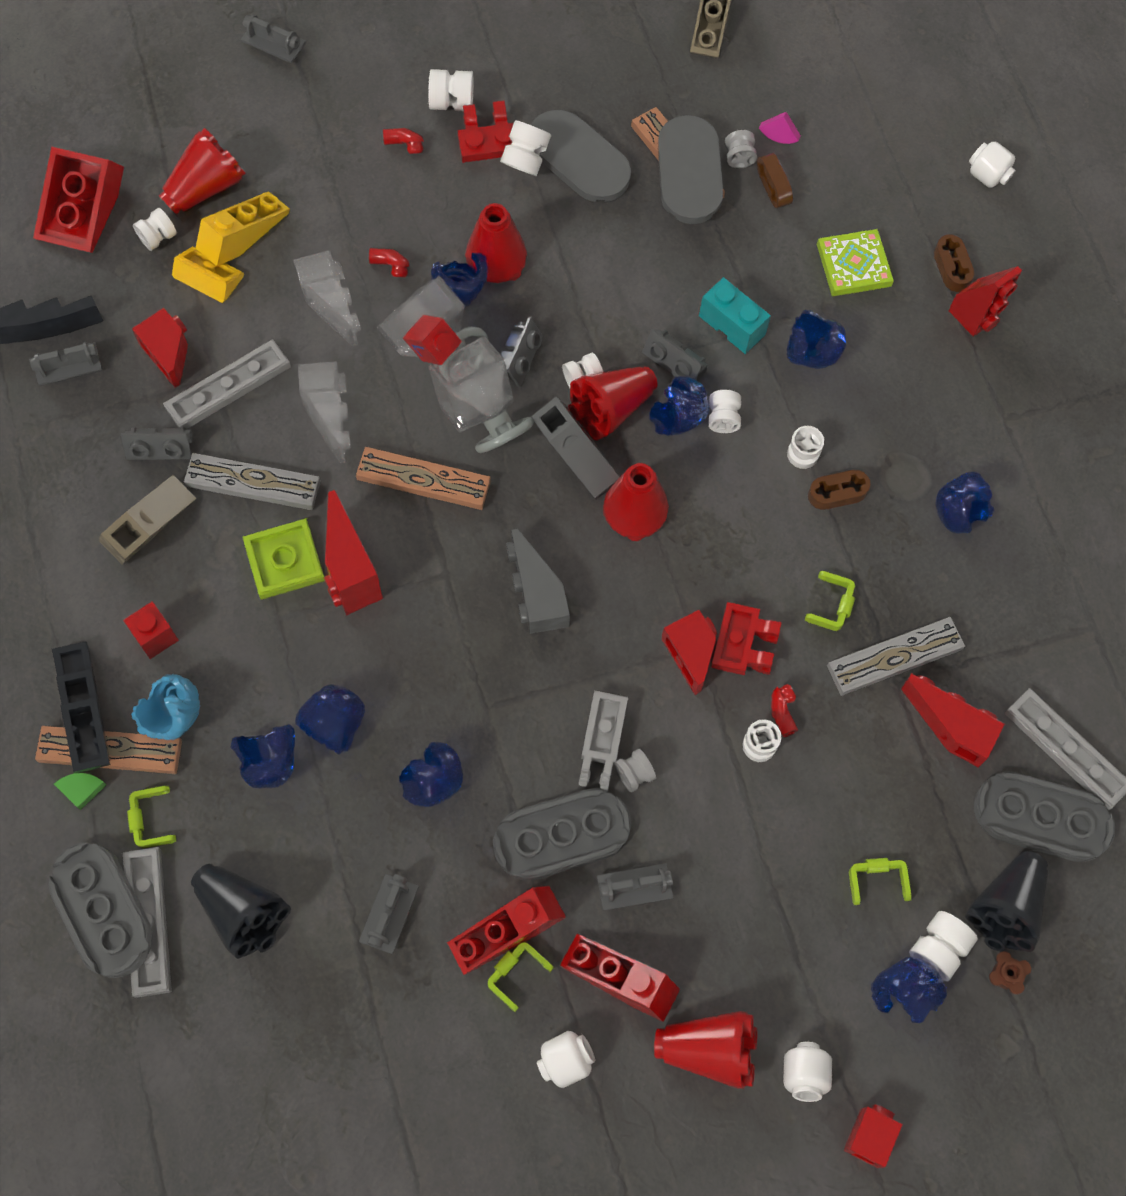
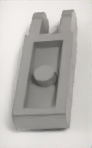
[579,690,628,791]

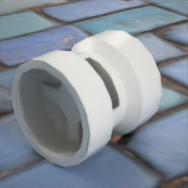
[133,208,177,251]
[562,352,603,388]
[709,390,741,433]
[787,426,824,469]
[742,720,781,762]

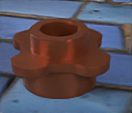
[989,951,1031,995]

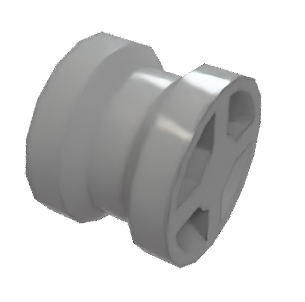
[725,130,757,168]
[614,749,656,793]

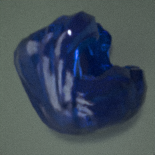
[431,253,488,307]
[786,309,846,369]
[649,376,709,436]
[935,472,995,534]
[295,684,365,754]
[230,724,295,789]
[399,742,463,807]
[871,957,947,1023]

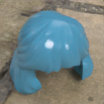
[131,674,200,740]

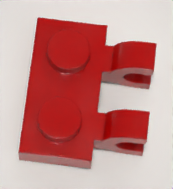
[457,100,514,163]
[712,602,782,676]

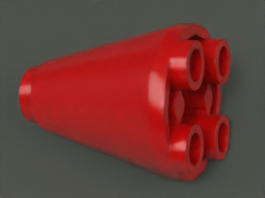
[159,128,246,214]
[465,203,527,283]
[568,367,658,441]
[603,463,669,541]
[654,1011,758,1089]

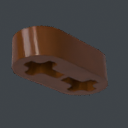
[757,153,793,208]
[934,234,974,292]
[808,470,871,510]

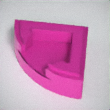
[759,112,801,144]

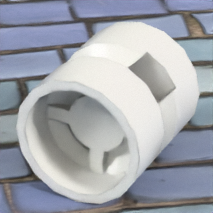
[429,69,474,111]
[500,120,552,176]
[909,911,978,981]

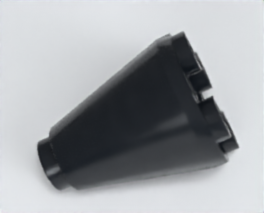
[965,851,1048,952]
[191,864,291,959]

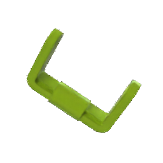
[805,571,855,631]
[127,786,177,849]
[849,858,911,905]
[488,942,554,1012]

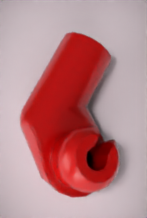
[383,128,424,154]
[369,248,410,277]
[771,684,798,737]

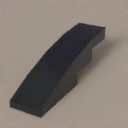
[0,295,103,344]
[52,641,110,774]

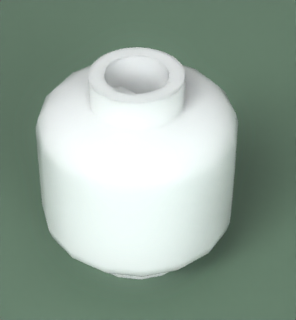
[969,141,1016,188]
[537,1031,595,1088]
[783,1042,832,1102]

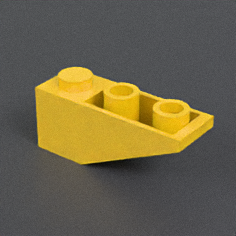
[196,191,290,266]

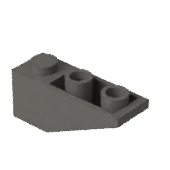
[531,396,620,499]
[506,529,570,634]

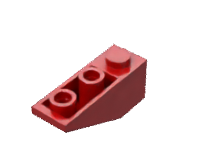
[949,266,1022,337]
[901,673,1005,768]
[447,886,566,975]
[560,934,680,1022]

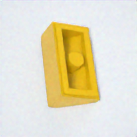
[172,246,244,303]

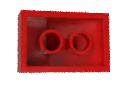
[33,147,124,253]
[323,490,383,615]

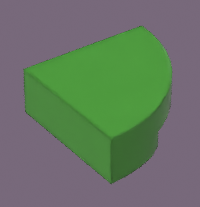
[54,773,106,810]

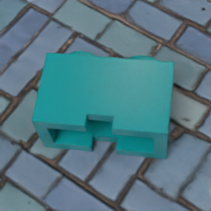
[699,277,771,354]

